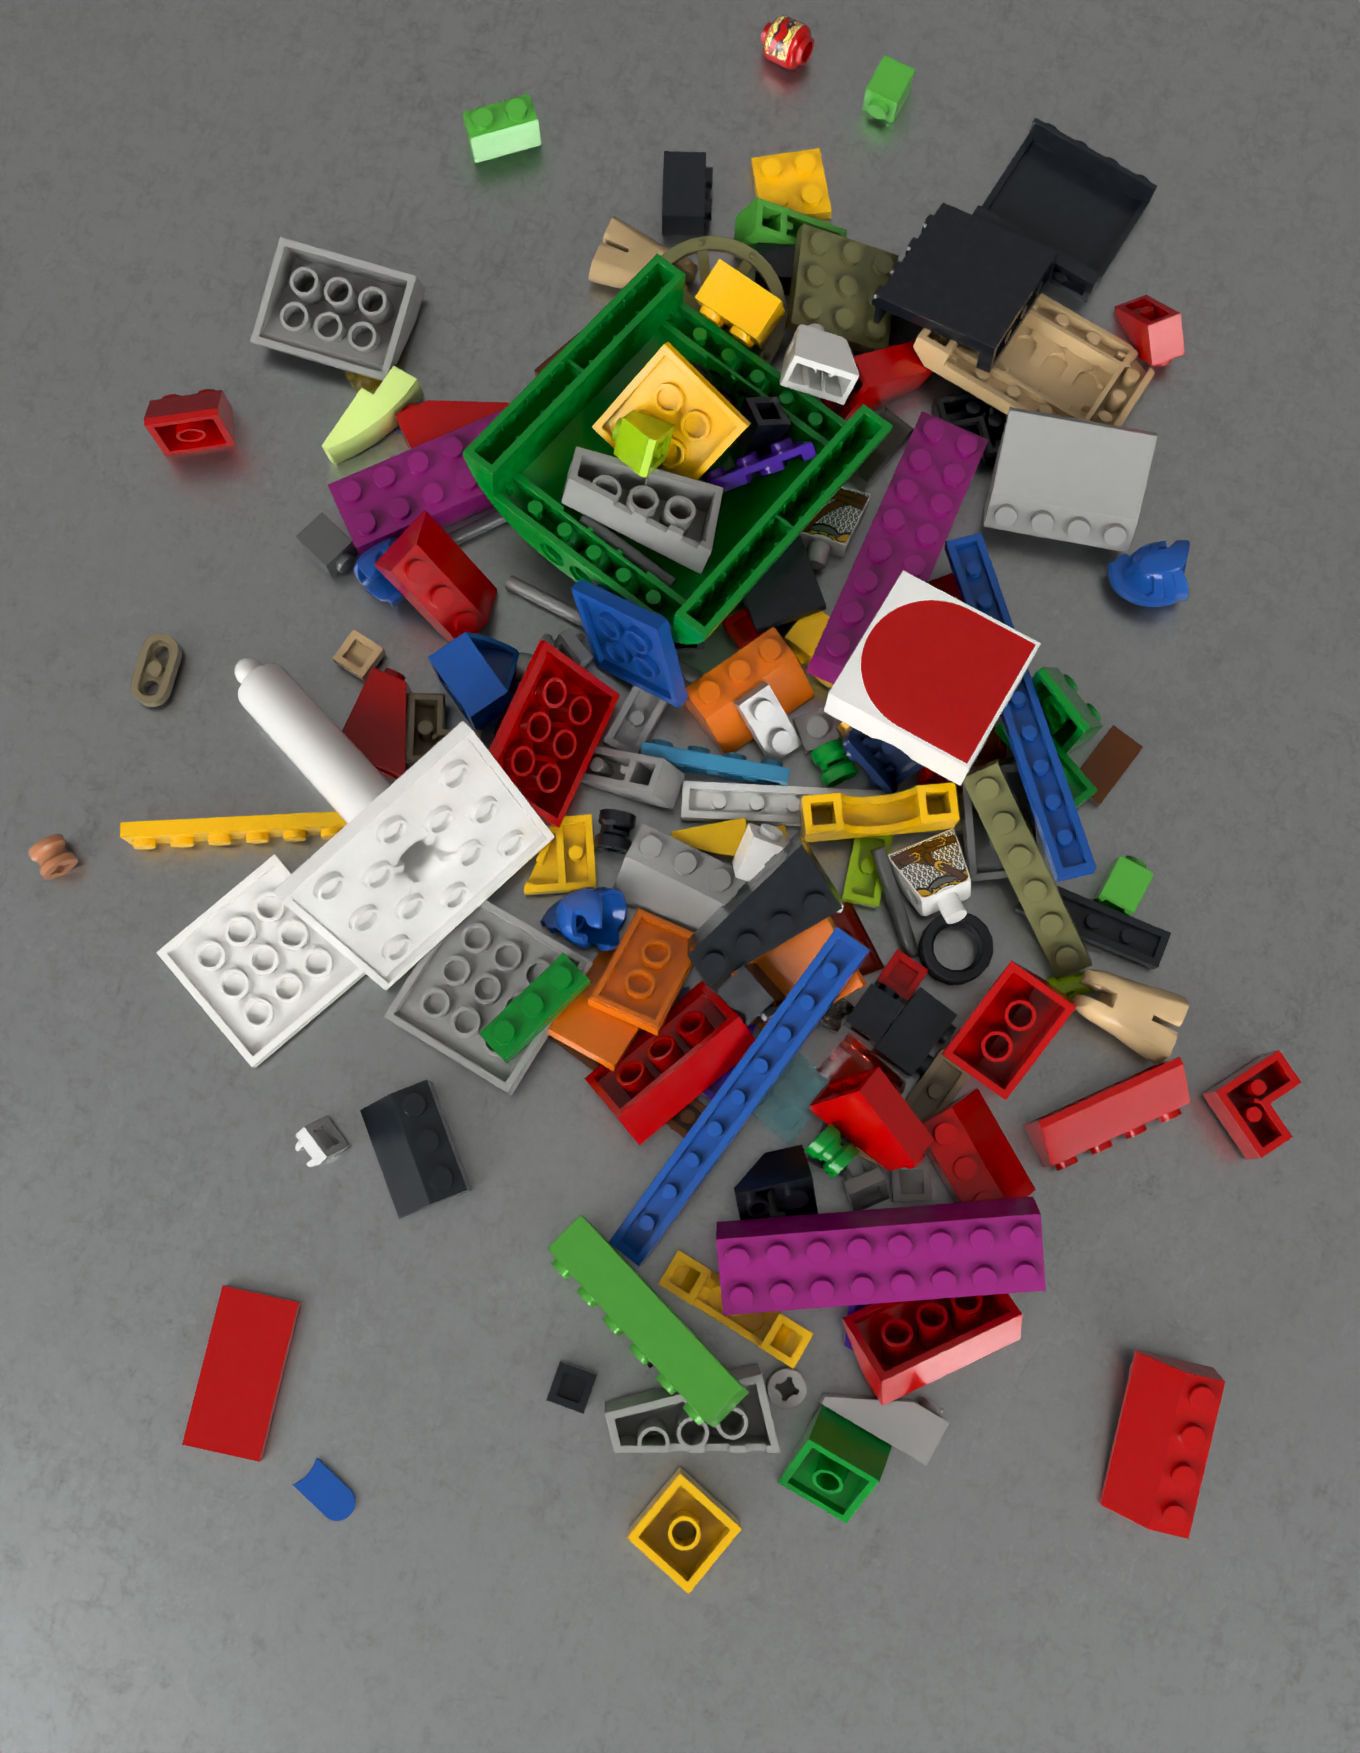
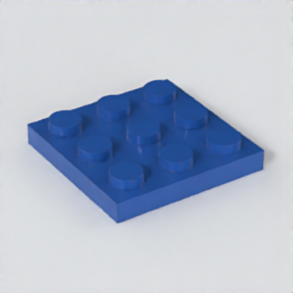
[571,579,688,708]

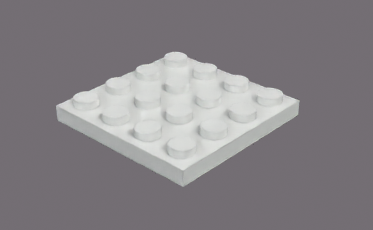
[156,854,366,1068]

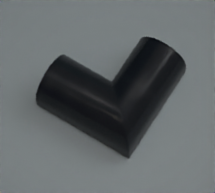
[931,392,1007,466]

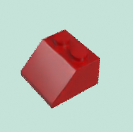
[144,389,236,456]

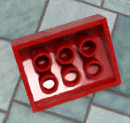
[488,640,620,828]

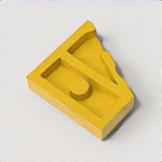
[524,814,597,896]

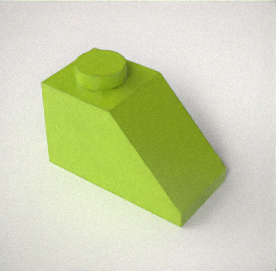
[612,410,675,478]

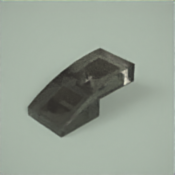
[854,407,913,484]

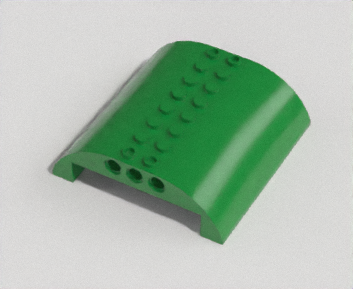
[463,253,893,645]

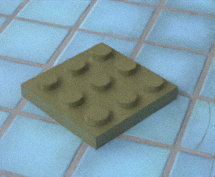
[785,224,899,353]

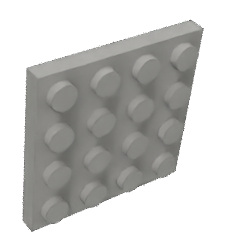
[384,900,593,1095]

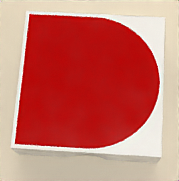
[824,571,1041,786]

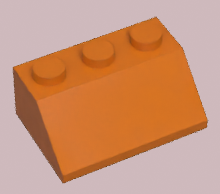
[684,626,815,756]

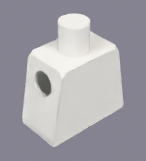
[780,324,859,405]

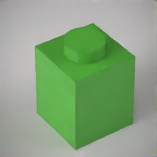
[862,55,916,124]
[1092,855,1154,916]

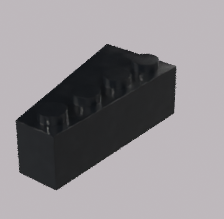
[687,831,842,986]

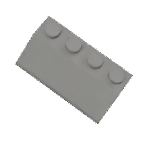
[613,823,747,932]

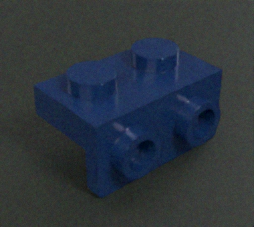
[842,726,925,795]

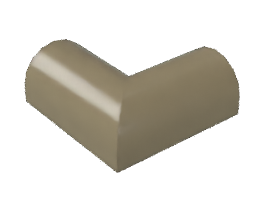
[406,693,482,767]

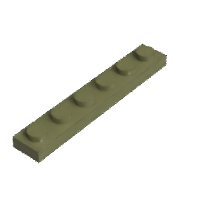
[963,759,1092,979]

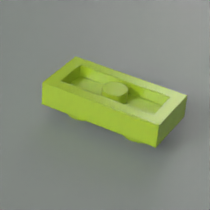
[841,835,894,909]

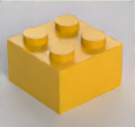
[695,259,786,349]
[627,1467,742,1594]

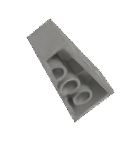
[561,446,723,574]
[605,1363,781,1453]

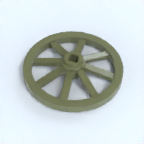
[662,236,787,364]

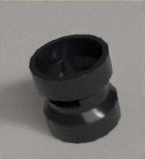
[594,809,637,855]

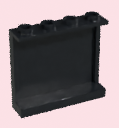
[972,118,1157,303]
[872,203,1058,373]

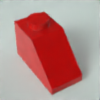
[1114,295,1185,367]

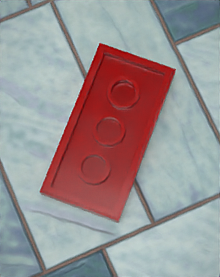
[182,1285,301,1462]

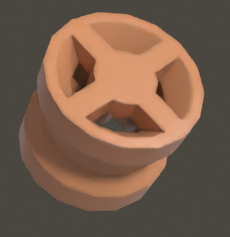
[28,834,78,880]

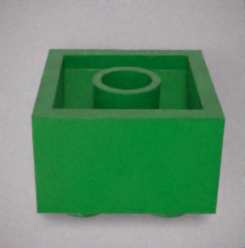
[777,1405,892,1524]

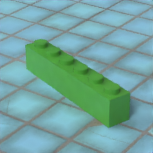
[547,1215,749,1428]

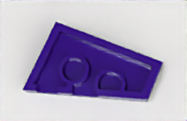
[702,437,817,492]

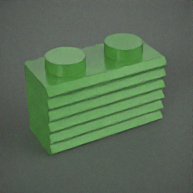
[462,93,542,163]

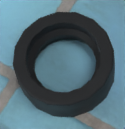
[918,913,994,985]

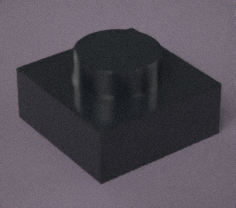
[547,1361,597,1414]

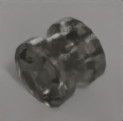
[819,998,854,1033]

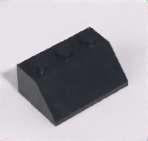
[360,1080,472,1219]

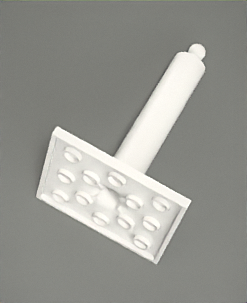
[234,657,555,991]

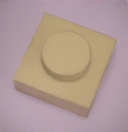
[332,629,386,682]

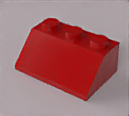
[374,511,497,642]
[942,960,1076,1100]
[921,1088,1036,1203]

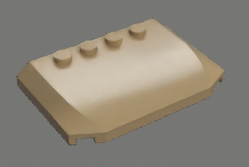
[913,293,1155,426]

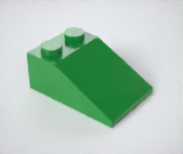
[1032,667,1103,754]

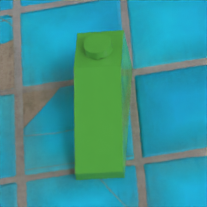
[734,197,847,251]

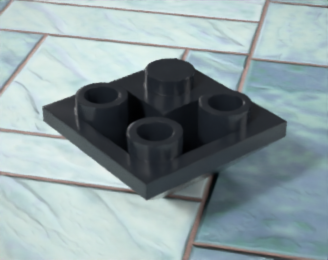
[734,1144,818,1220]

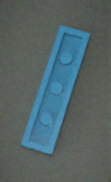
[640,739,790,786]

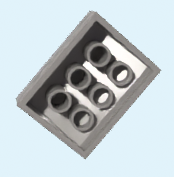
[250,237,425,381]
[984,407,1157,552]

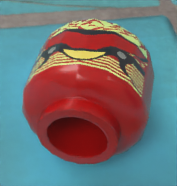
[760,15,814,70]

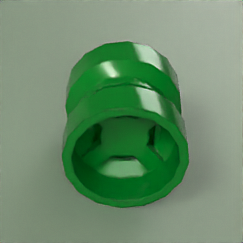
[810,738,859,788]
[804,1123,860,1179]

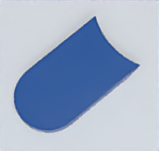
[293,1458,356,1521]

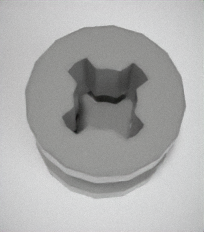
[766,1366,807,1410]

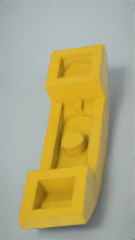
[658,1250,813,1369]

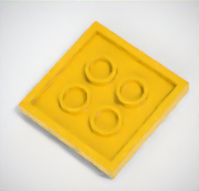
[592,342,751,480]

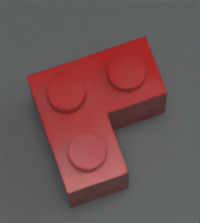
[1202,1050,1302,1160]

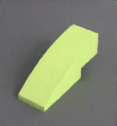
[322,365,424,464]

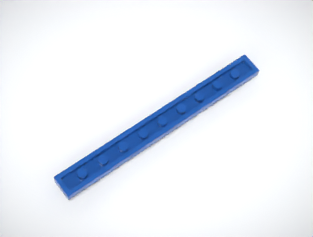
[944,533,1097,882]
[609,927,871,1266]

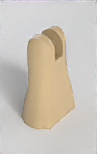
[588,216,698,292]
[1073,969,1189,1064]

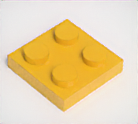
[750,148,832,220]

